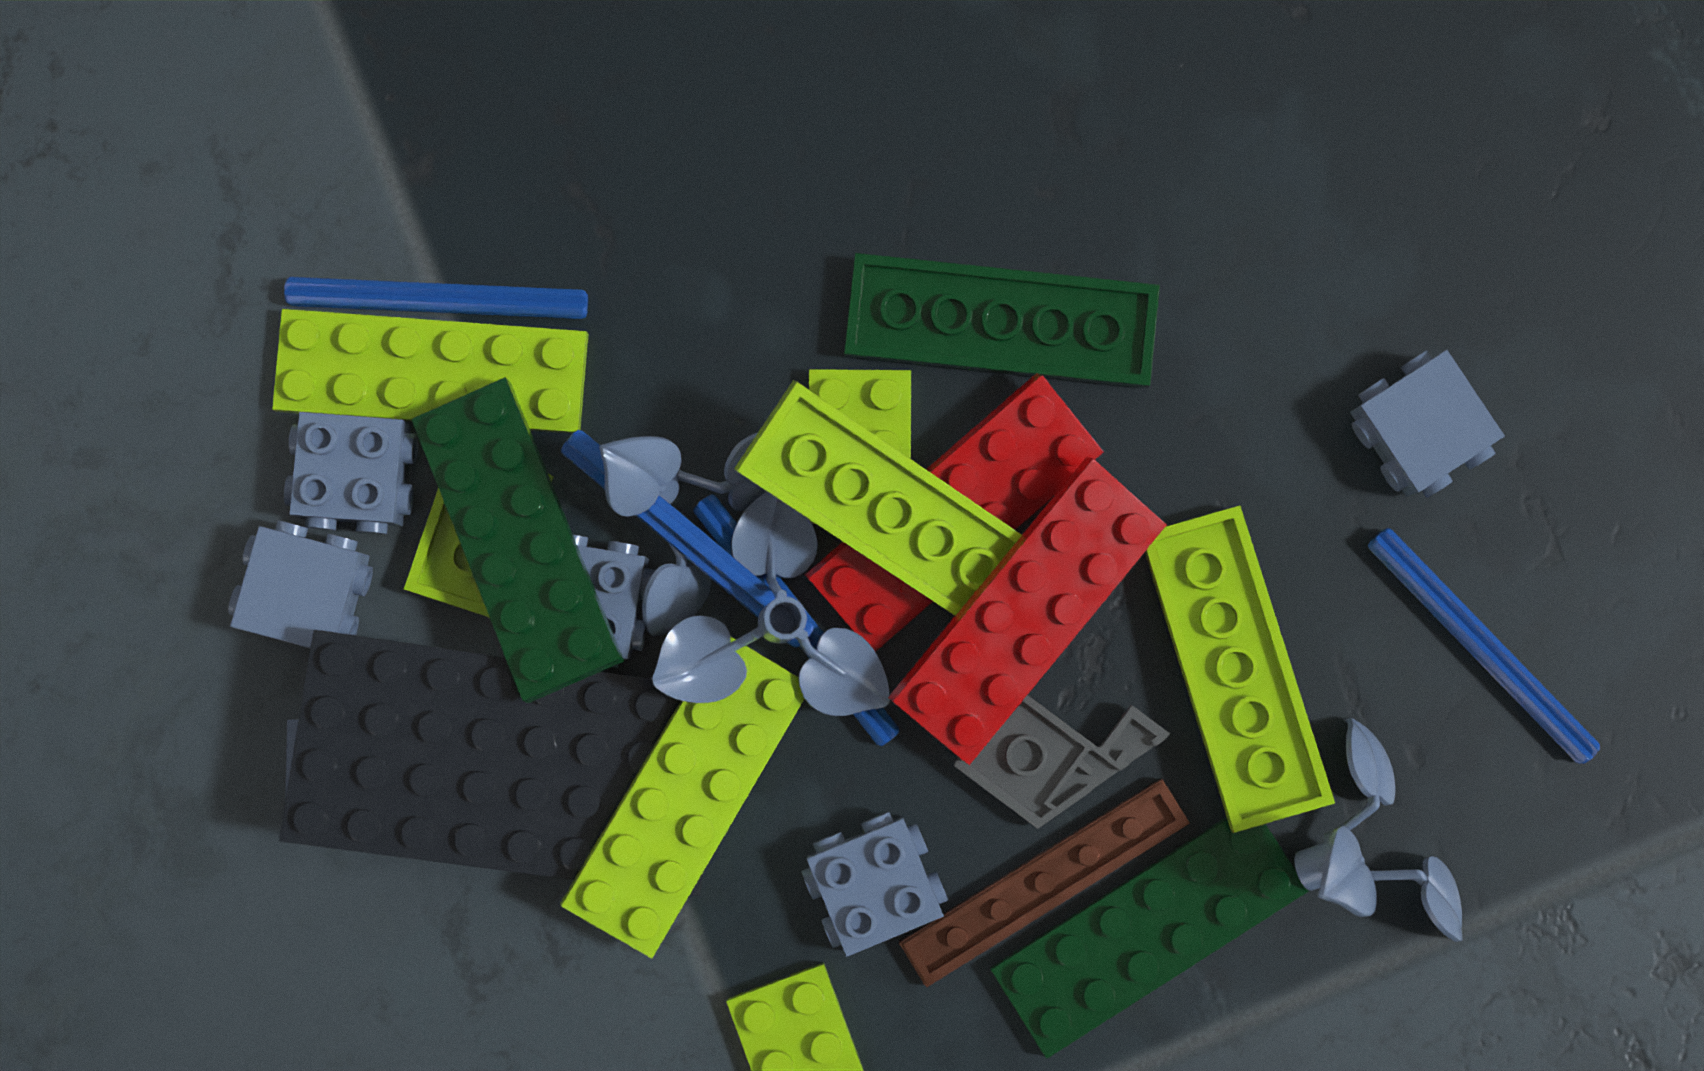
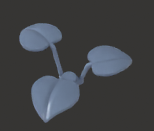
[600,433,767,637]
[652,491,890,716]
[1295,718,1463,943]

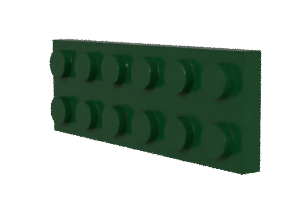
[845,253,1160,388]
[412,377,624,704]
[990,817,1309,1059]

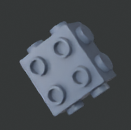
[1350,350,1505,498]
[284,412,418,534]
[228,520,373,648]
[573,535,656,668]
[802,812,948,957]

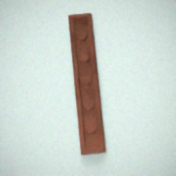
[899,779,1190,988]

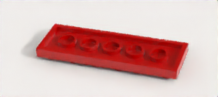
[805,373,1104,652]
[888,457,1167,765]

